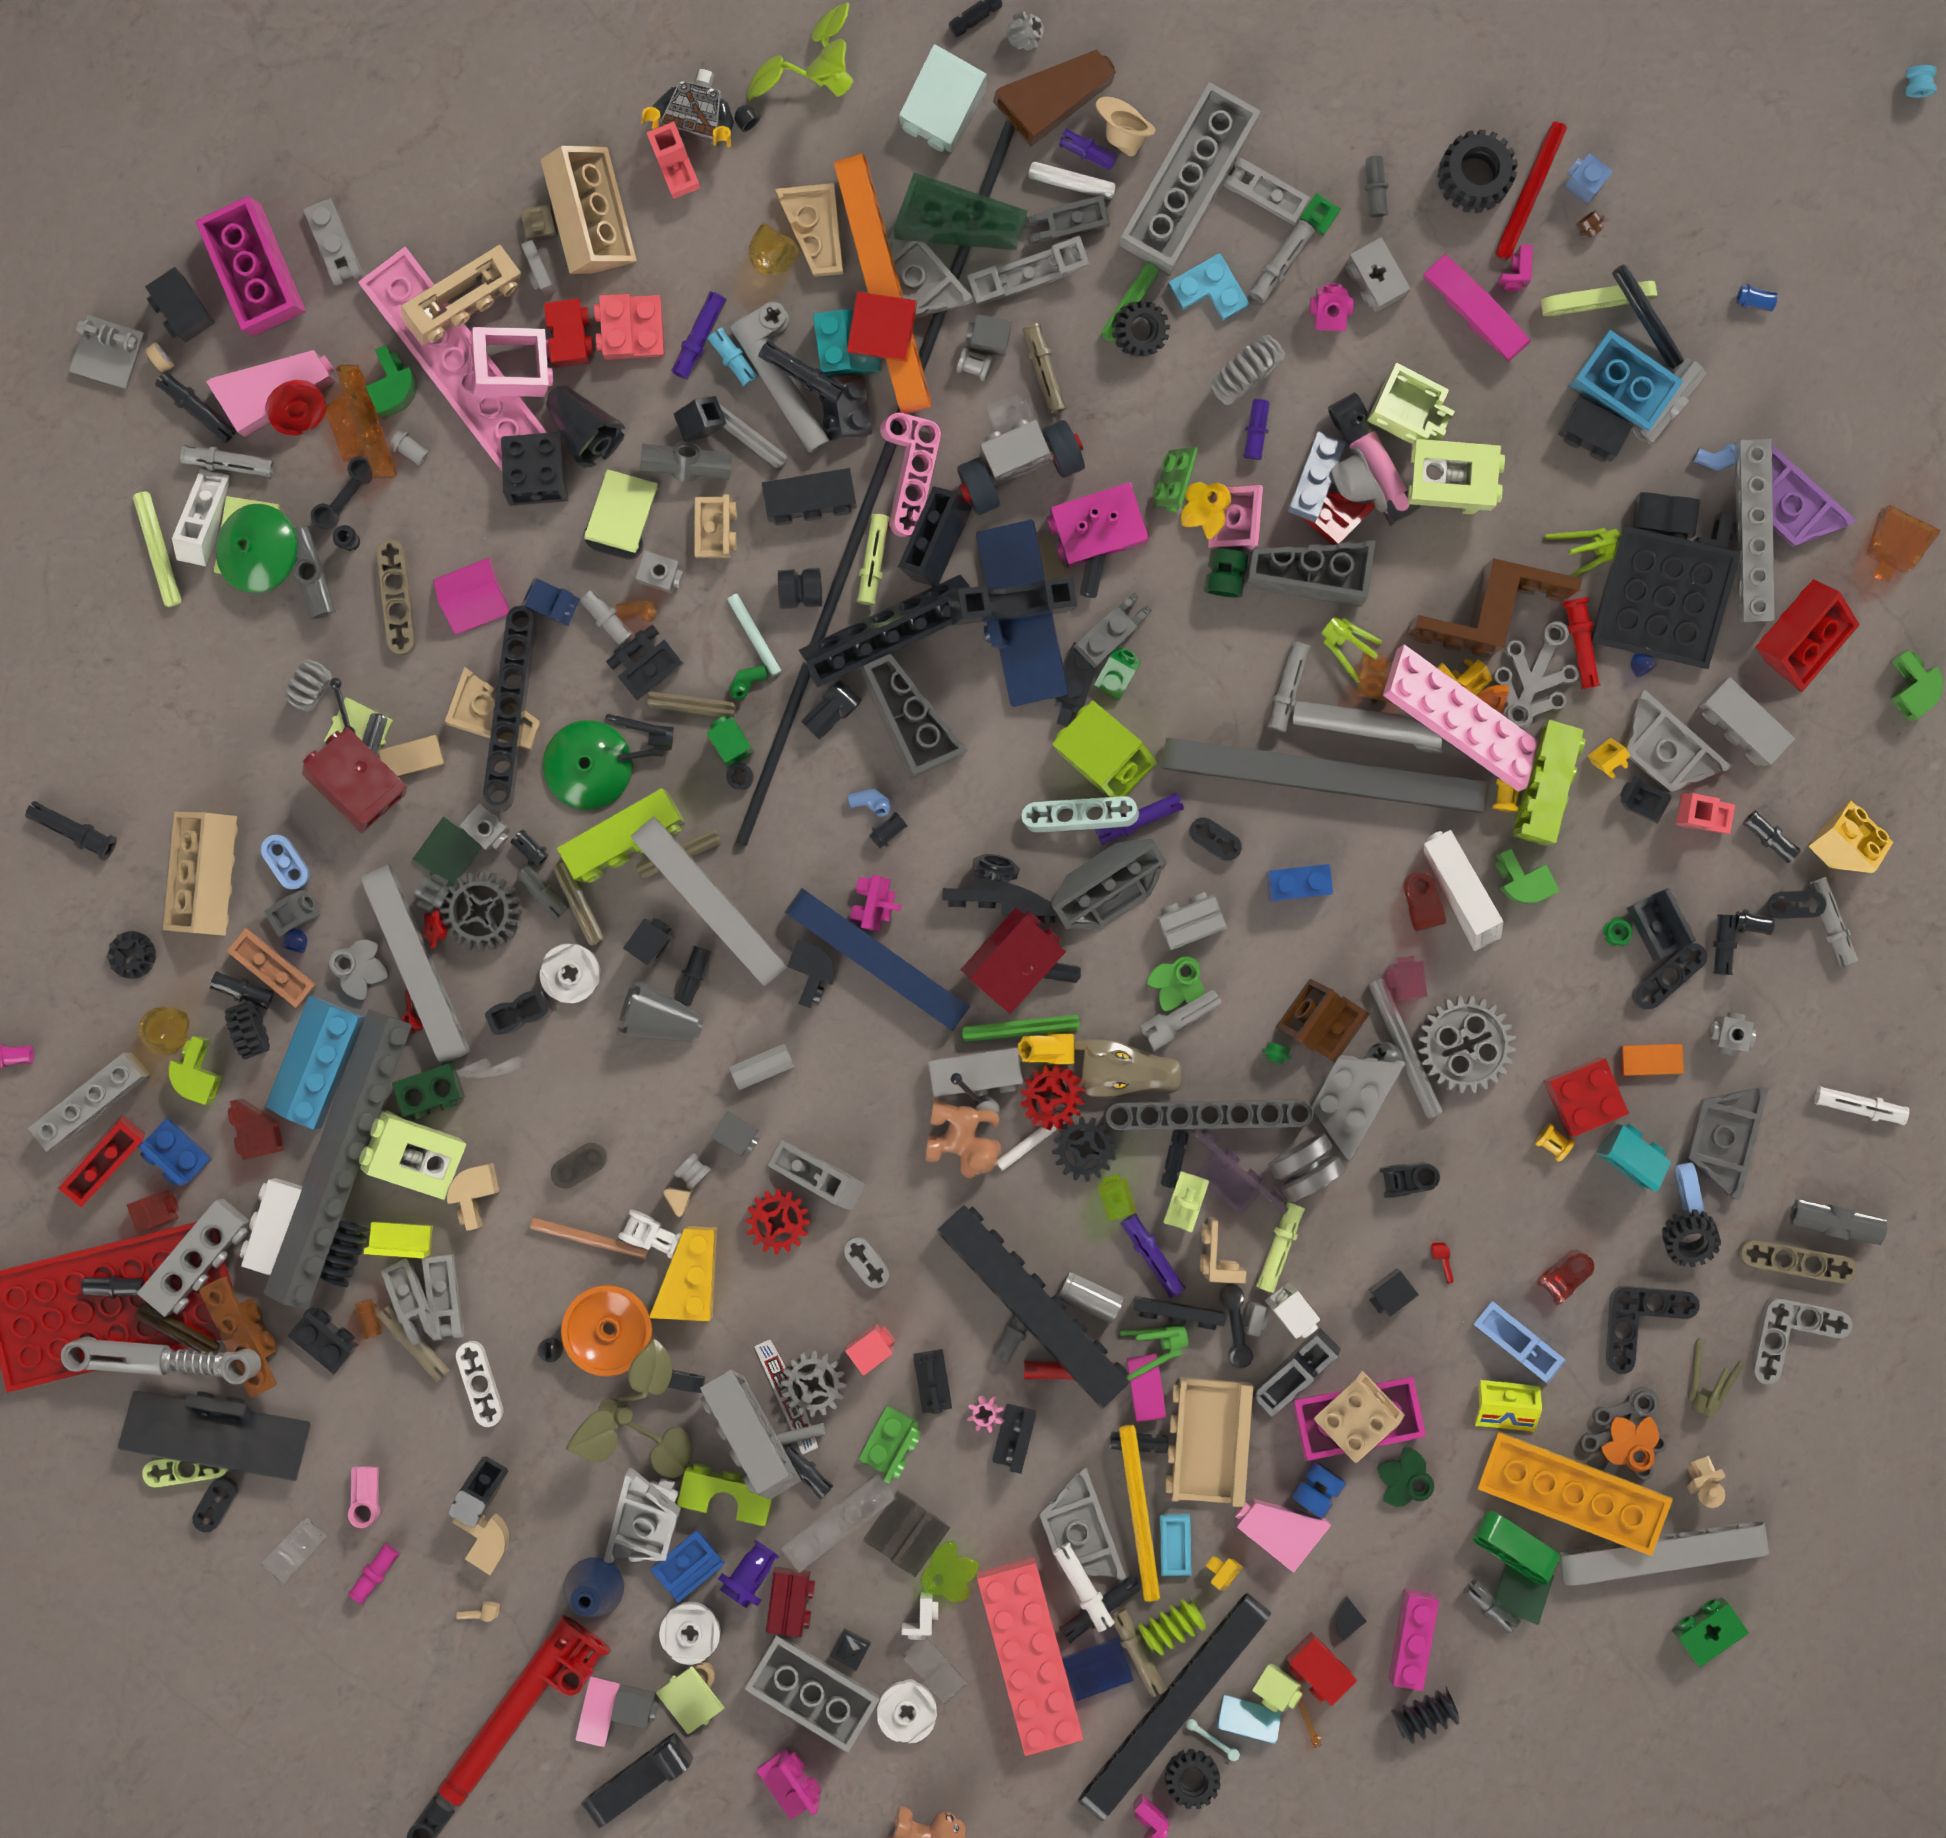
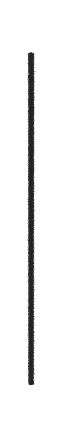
[736,121,1015,846]

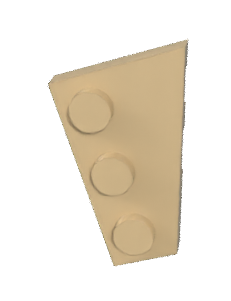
[775,183,843,277]

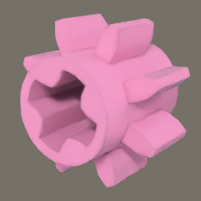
[967,1395,1005,1433]

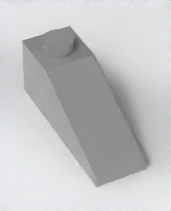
[768,1139,866,1211]

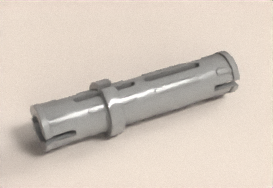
[1249,220,1315,304]
[180,444,274,478]
[1267,642,1310,733]
[1808,877,1859,967]

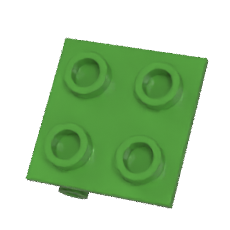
[1152,447,1198,513]

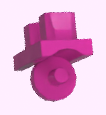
[850,875,902,932]

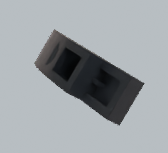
[942,877,1058,923]

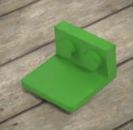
[858,1405,921,1484]

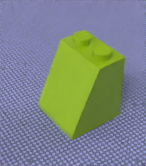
[1052,700,1157,797]

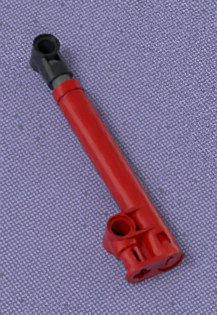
[407,1615,611,1838]

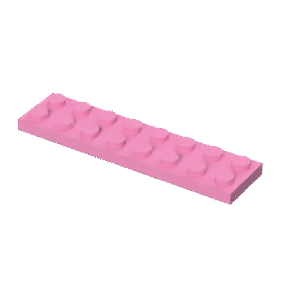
[358,246,547,471]

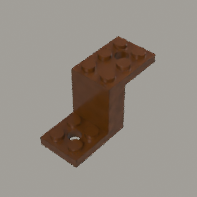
[1407,558,1582,657]

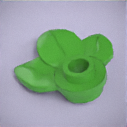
[1147,956,1204,1011]

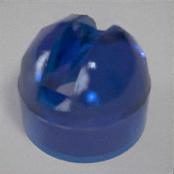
[1630,653,1657,678]
[281,929,308,953]

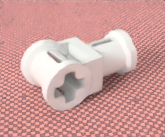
[618,1209,682,1259]

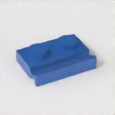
[650,1529,725,1603]

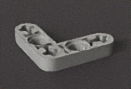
[1751,1297,1853,1384]

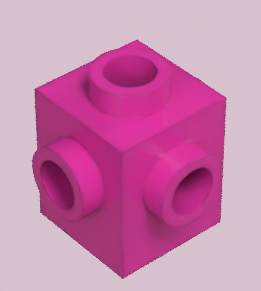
[1309,283,1353,331]

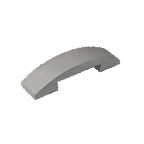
[967,236,1090,305]

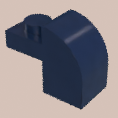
[521,578,580,626]

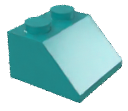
[813,310,881,378]
[1595,1123,1671,1192]

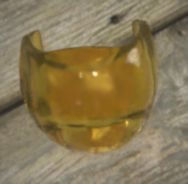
[748,223,799,276]
[138,1006,190,1055]

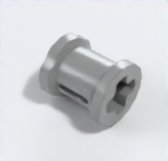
[956,347,993,381]

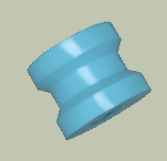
[1906,65,1937,98]

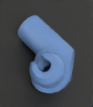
[1693,444,1735,471]
[848,789,891,817]

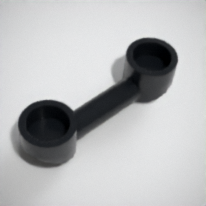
[311,456,374,529]
[1219,1284,1253,1368]

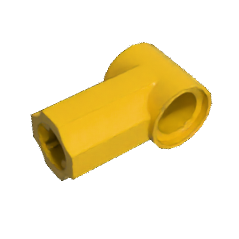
[1018,1034,1074,1064]

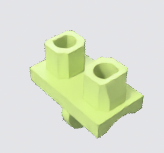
[1163,1171,1209,1232]

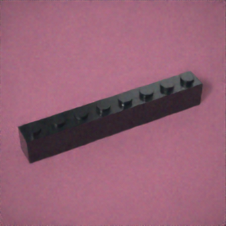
[937,1205,1130,1409]

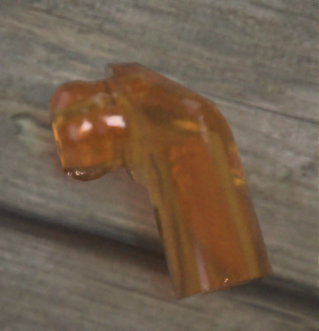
[616,600,657,621]

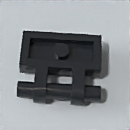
[606,624,684,701]

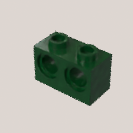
[392,1063,465,1120]

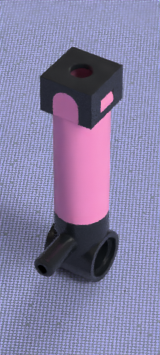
[1327,392,1421,526]

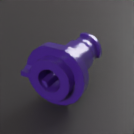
[718,1539,780,1608]

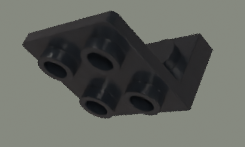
[501,432,568,506]

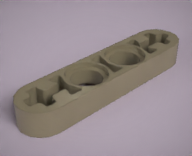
[377,539,416,656]
[1738,1239,1857,1284]

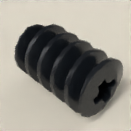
[319,1220,371,1287]
[1391,1687,1460,1744]

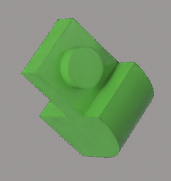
[1890,650,1943,721]
[1495,849,1560,904]

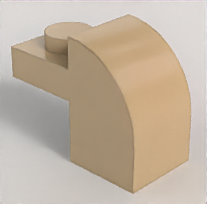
[447,1163,500,1231]
[453,1513,509,1575]

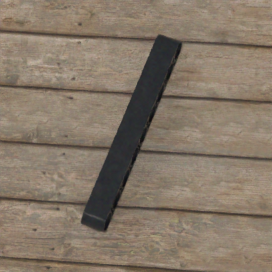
[1078,1593,1271,1821]

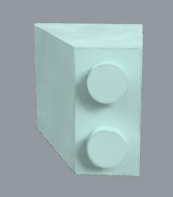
[899,44,987,153]

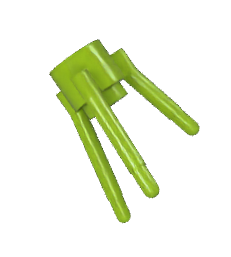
[1544,528,1619,577]
[1321,615,1382,688]

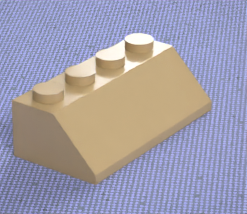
[540,146,637,274]
[163,811,238,936]

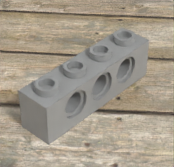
[28,1052,151,1152]
[137,1198,250,1317]

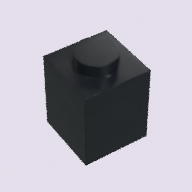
[673,396,727,441]
[1368,1268,1419,1317]

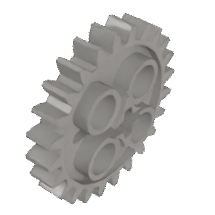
[1417,996,1516,1093]

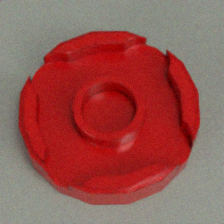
[265,380,327,436]

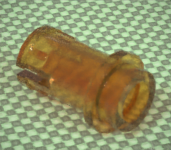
[353,1299,383,1339]

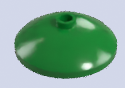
[216,504,298,594]
[543,720,633,810]

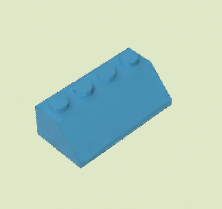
[265,995,365,1130]

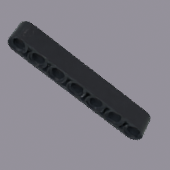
[483,605,536,813]

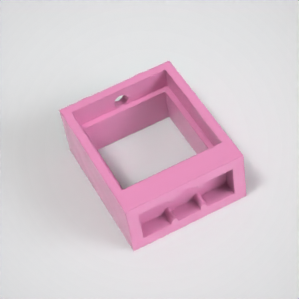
[469,327,553,397]

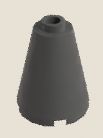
[617,978,703,1042]

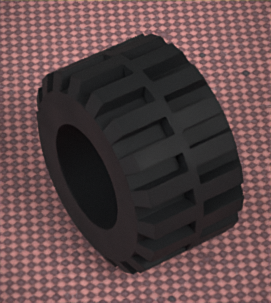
[1437,129,1518,213]

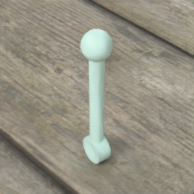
[1186,1719,1240,1761]

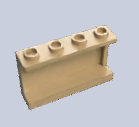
[1165,1377,1253,1507]

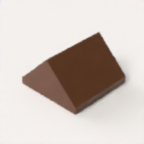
[1276,979,1347,1052]

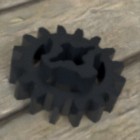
[1052,1116,1117,1182]

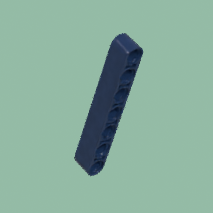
[785,888,970,1031]

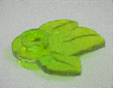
[921,1541,979,1602]

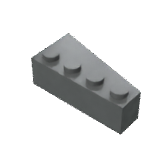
[1244,540,1376,607]
[860,654,968,779]

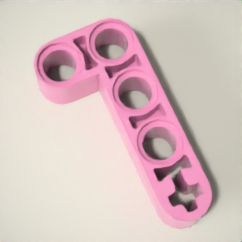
[880,413,941,537]

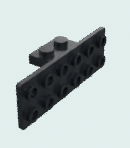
[118,1391,311,1481]

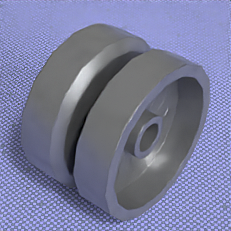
[1267,1133,1346,1203]

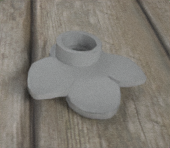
[329,940,389,1000]

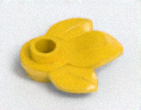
[1181,482,1231,539]

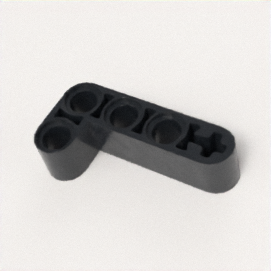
[581,1732,693,1828]

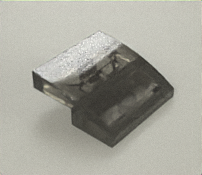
[863,1490,950,1577]

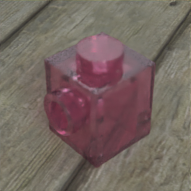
[1385,956,1428,1000]

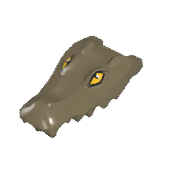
[1068,1039,1182,1098]

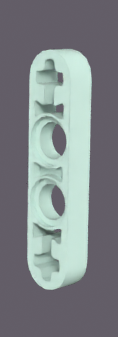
[1021,796,1139,833]

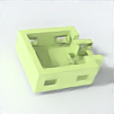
[1367,363,1455,444]

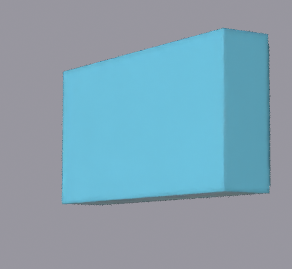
[1160,1513,1192,1576]

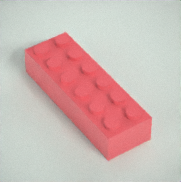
[977,1557,1084,1756]

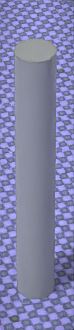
[777,1423,826,1446]

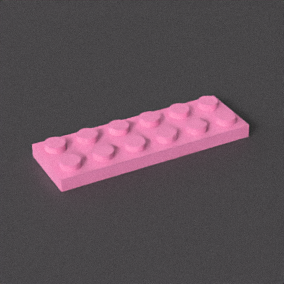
[1383,645,1539,792]

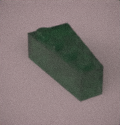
[894,172,1027,250]

